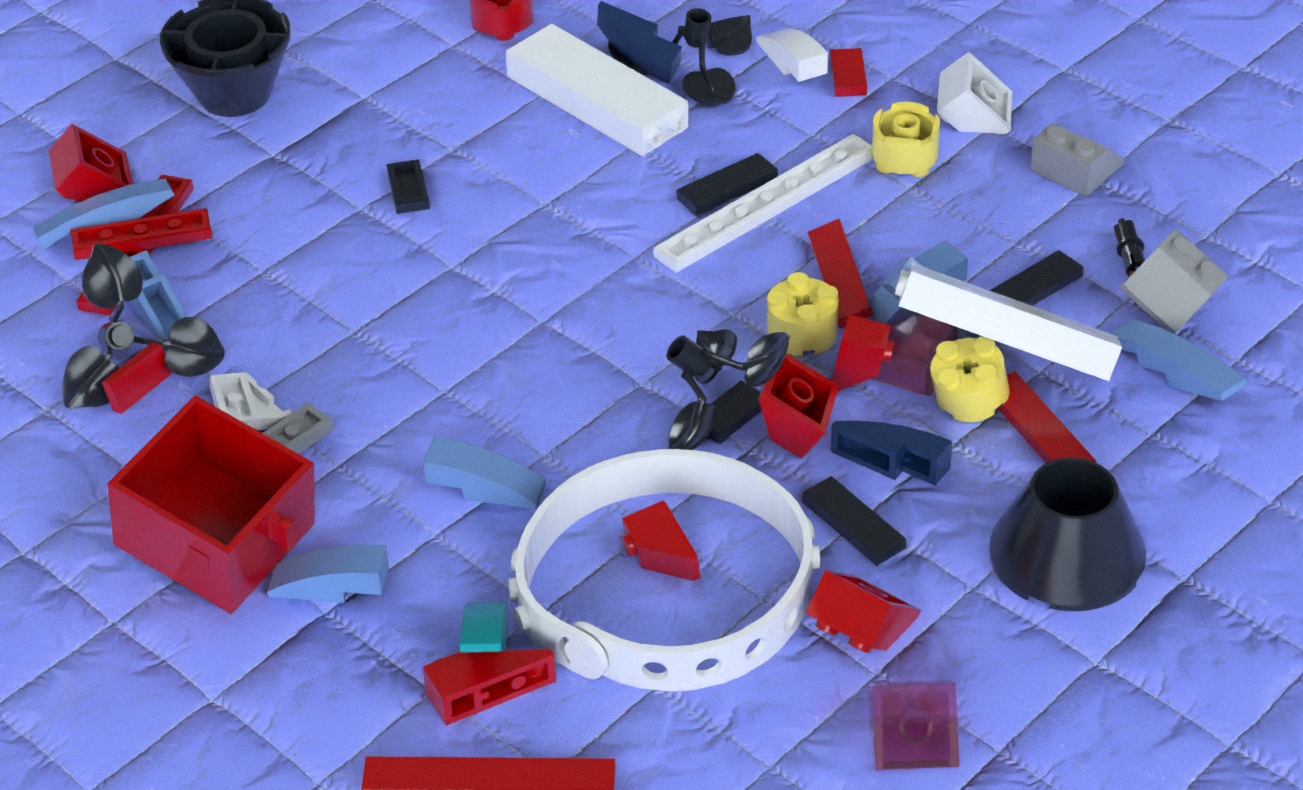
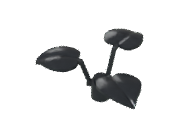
[608,8,752,104]
[62,244,225,408]
[666,329,790,450]

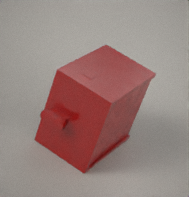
[107,395,315,615]

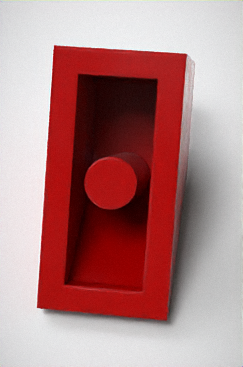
[832,314,895,391]
[620,500,701,581]

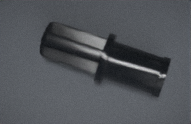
[1114,218,1145,277]

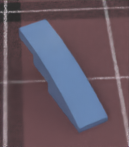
[33,178,174,249]
[1109,319,1247,401]

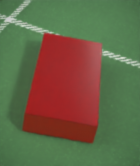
[829,48,867,97]
[102,342,172,414]

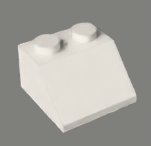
[937,52,1012,134]

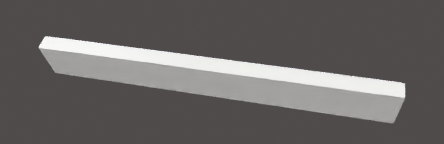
[653,134,873,273]

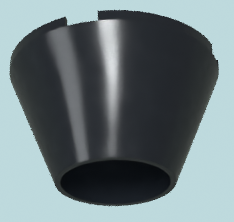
[160,0,291,117]
[989,458,1146,611]

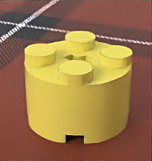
[872,102,940,177]
[767,272,839,356]
[930,336,1010,422]

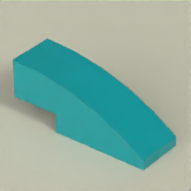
[460,601,508,652]

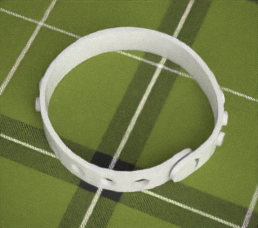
[508,449,820,692]

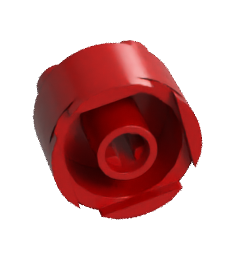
[470,0,533,41]

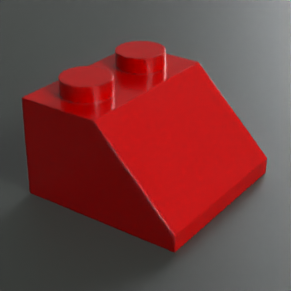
[49,124,133,202]
[759,353,839,459]
[805,570,921,653]

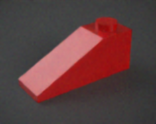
[423,649,556,726]

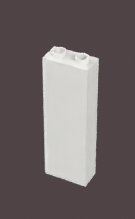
[505,23,688,157]
[894,263,1122,381]

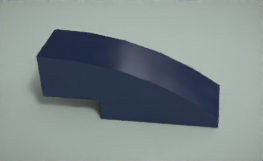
[597,1,682,84]
[831,420,952,486]

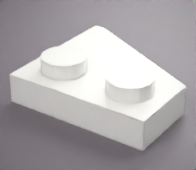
[209,372,293,430]

